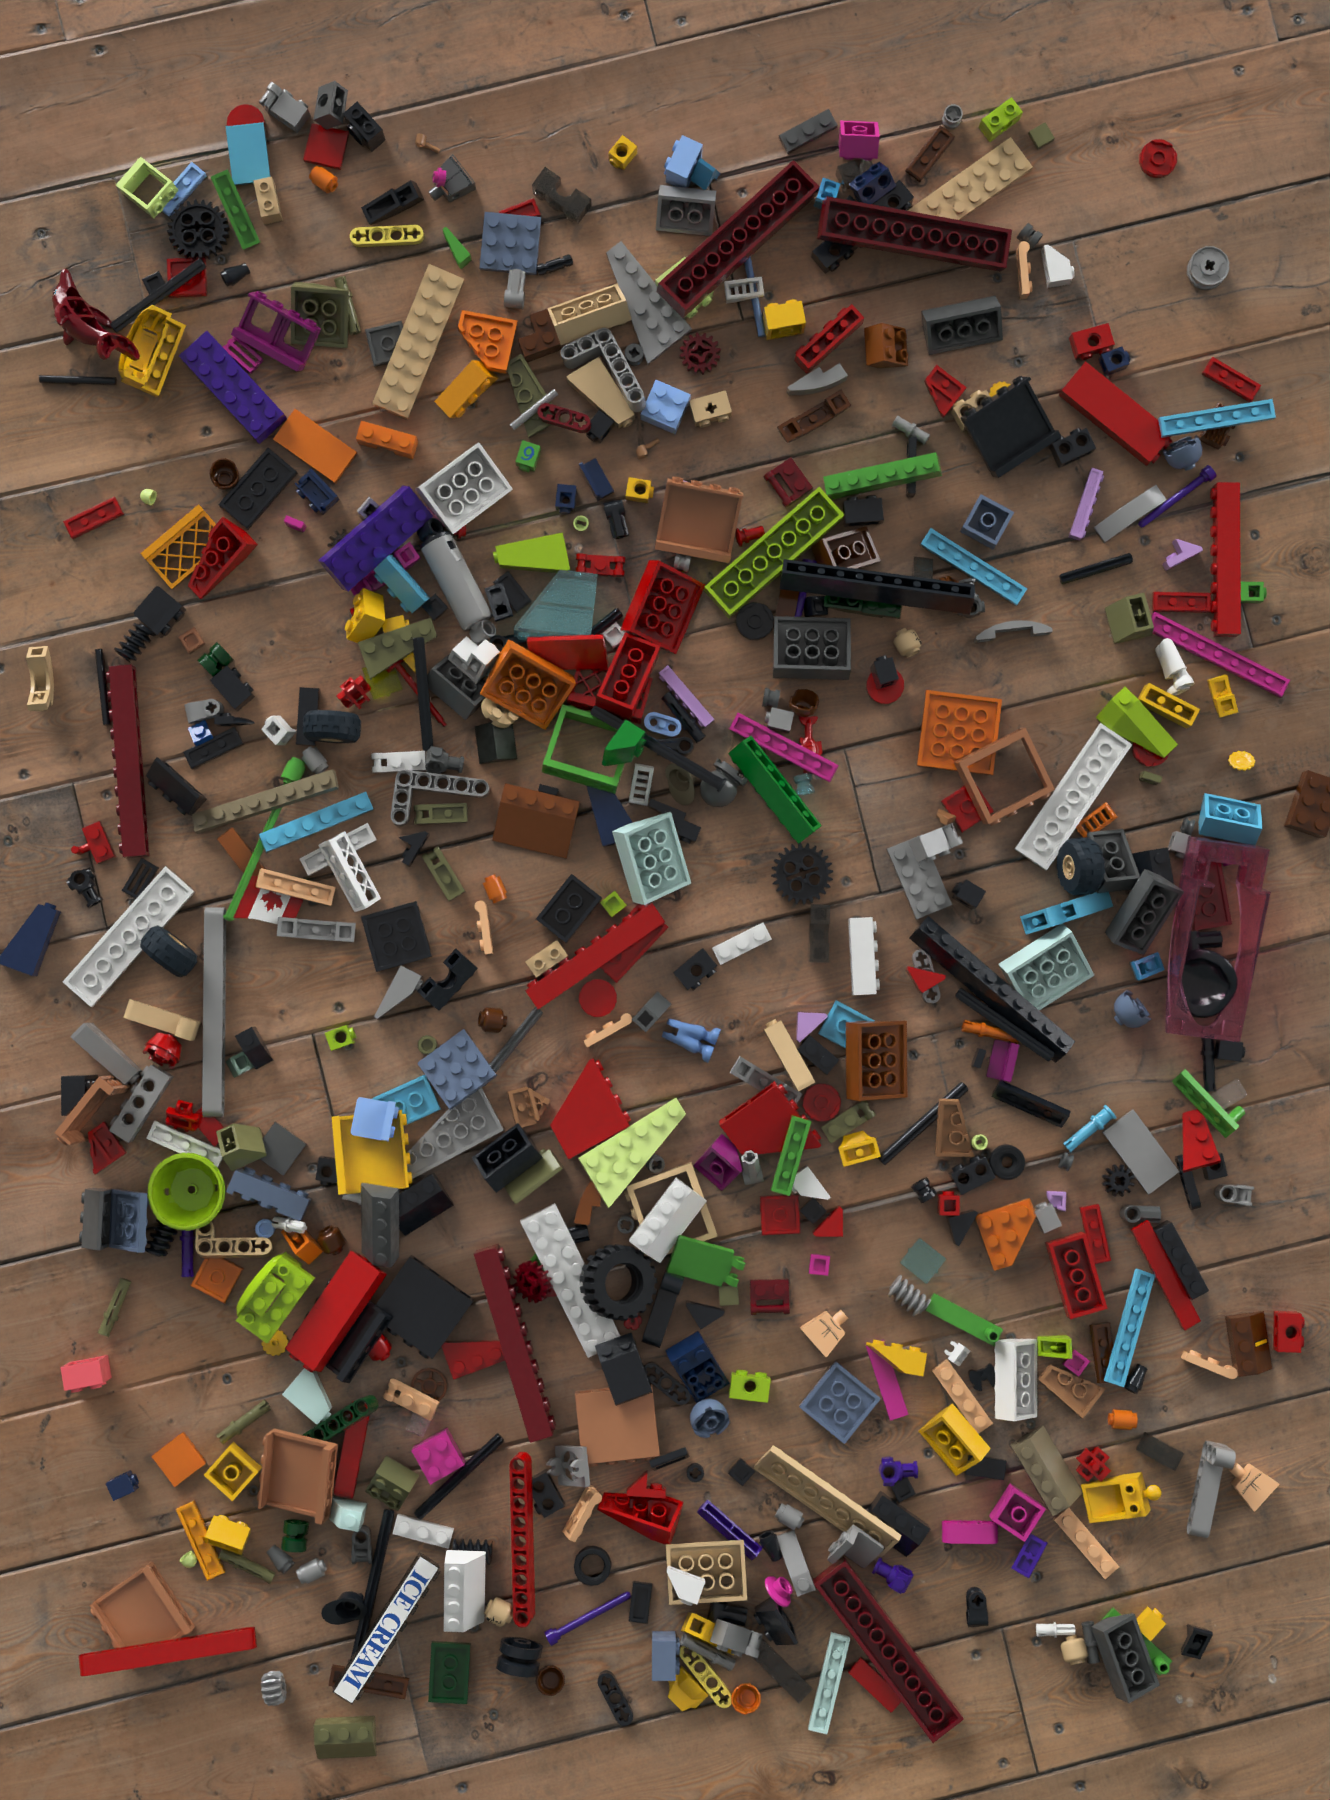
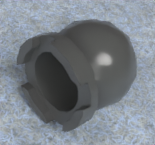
[700,758,748,807]

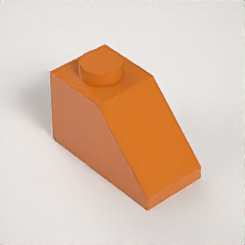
[281,1220,323,1265]

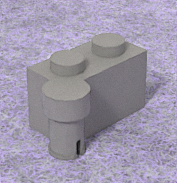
[259,82,311,134]
[908,823,963,863]
[710,1619,763,1658]

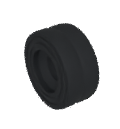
[989,1145,1025,1180]

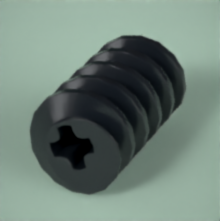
[114,623,156,664]
[145,1219,178,1257]
[452,1538,493,1565]

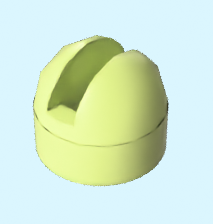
[140,489,157,505]
[573,515,589,531]
[971,1134,988,1150]
[179,1551,197,1568]

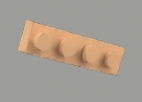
[256,868,336,906]
[932,1359,993,1434]
[1053,1507,1119,1579]

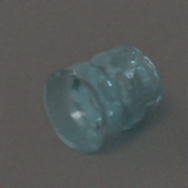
[793,773,815,796]

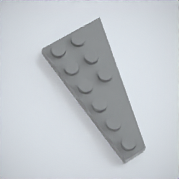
[606,241,692,365]
[407,1087,504,1179]

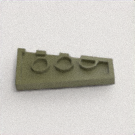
[507,354,561,439]
[358,618,437,679]

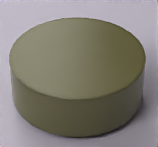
[418,1035,437,1055]

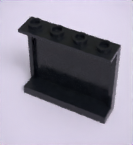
[960,376,1062,478]
[376,1255,474,1359]
[293,1279,393,1383]

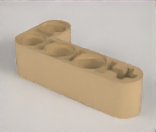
[123,999,201,1041]
[195,1222,273,1259]

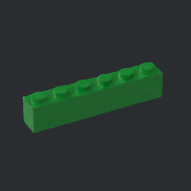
[728,736,822,844]

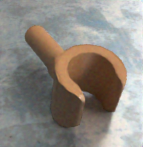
[415,133,440,154]
[636,438,660,459]

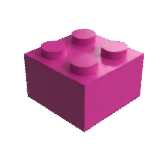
[838,120,880,161]
[411,1427,466,1485]
[989,1483,1046,1542]

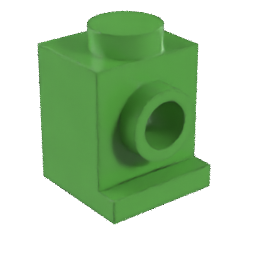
[1241,582,1267,603]

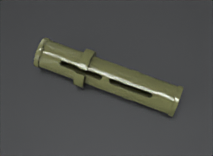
[334,276,361,335]
[98,1278,132,1337]
[216,1399,271,1445]
[218,1549,276,1584]

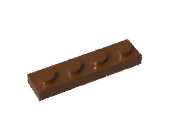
[328,1664,409,1699]

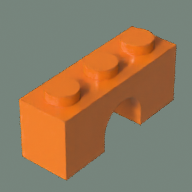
[356,421,418,459]

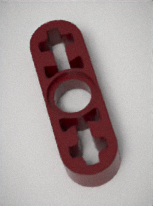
[538,403,592,433]

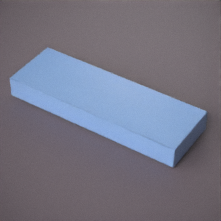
[162,162,207,218]

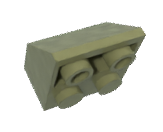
[1105,593,1154,644]
[216,1123,267,1171]
[365,1456,419,1511]

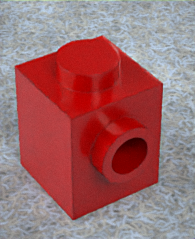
[937,1191,960,1216]

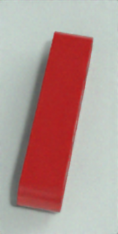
[333,1401,370,1499]

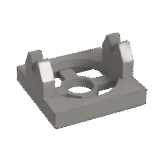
[546,1445,590,1487]

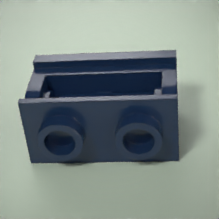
[294,468,340,515]

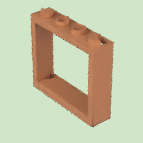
[954,728,1055,826]

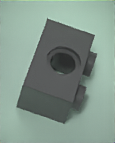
[313,81,348,130]

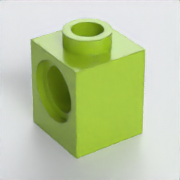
[325,1025,356,1051]

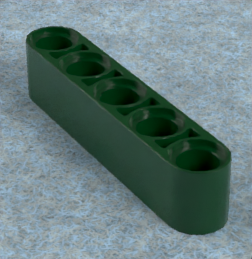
[303,1395,378,1441]

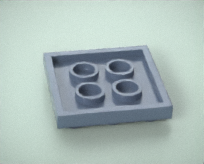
[479,212,542,275]
[417,1029,497,1110]
[109,1189,149,1253]
[799,1361,881,1444]

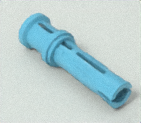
[1063,1104,1117,1153]

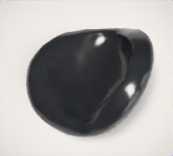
[1169,949,1238,1018]

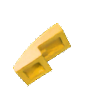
[1207,674,1238,718]

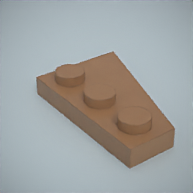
[935,1099,974,1157]
[1037,1365,1107,1419]

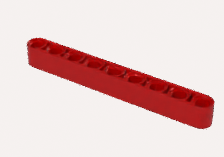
[509,1452,535,1628]
[78,1627,257,1676]

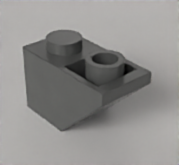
[632,991,671,1032]

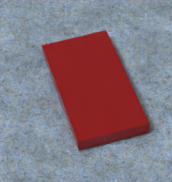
[527,634,608,670]
[600,904,669,983]

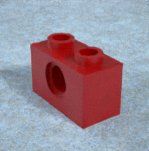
[1069,323,1115,360]
[1273,1311,1305,1353]

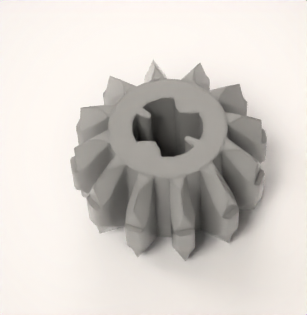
[261,1671,287,1706]

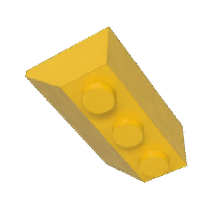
[918,1403,991,1476]

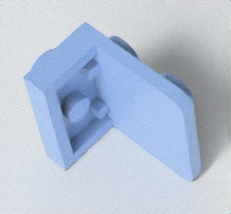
[351,1097,399,1142]

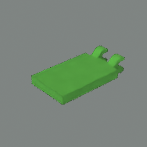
[666,1235,746,1287]

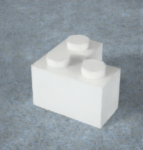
[448,636,500,684]

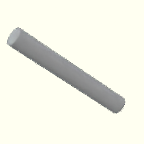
[509,389,558,430]

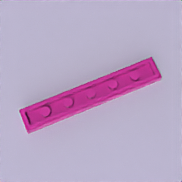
[729,712,839,782]

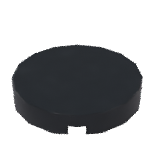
[736,602,774,640]

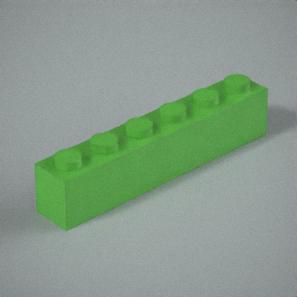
[823,452,942,500]

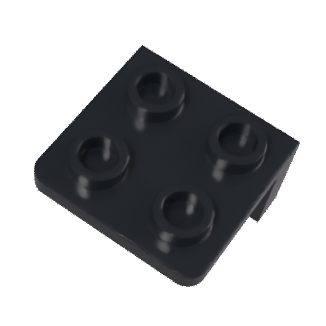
[134,586,186,638]

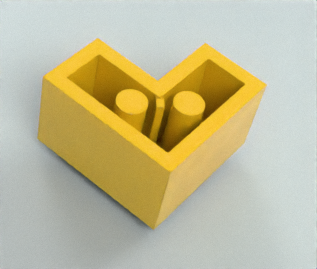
[345,588,385,643]

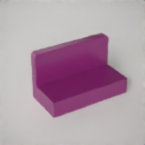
[986,1040,1020,1082]

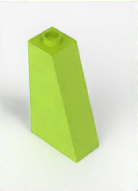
[493,533,571,574]

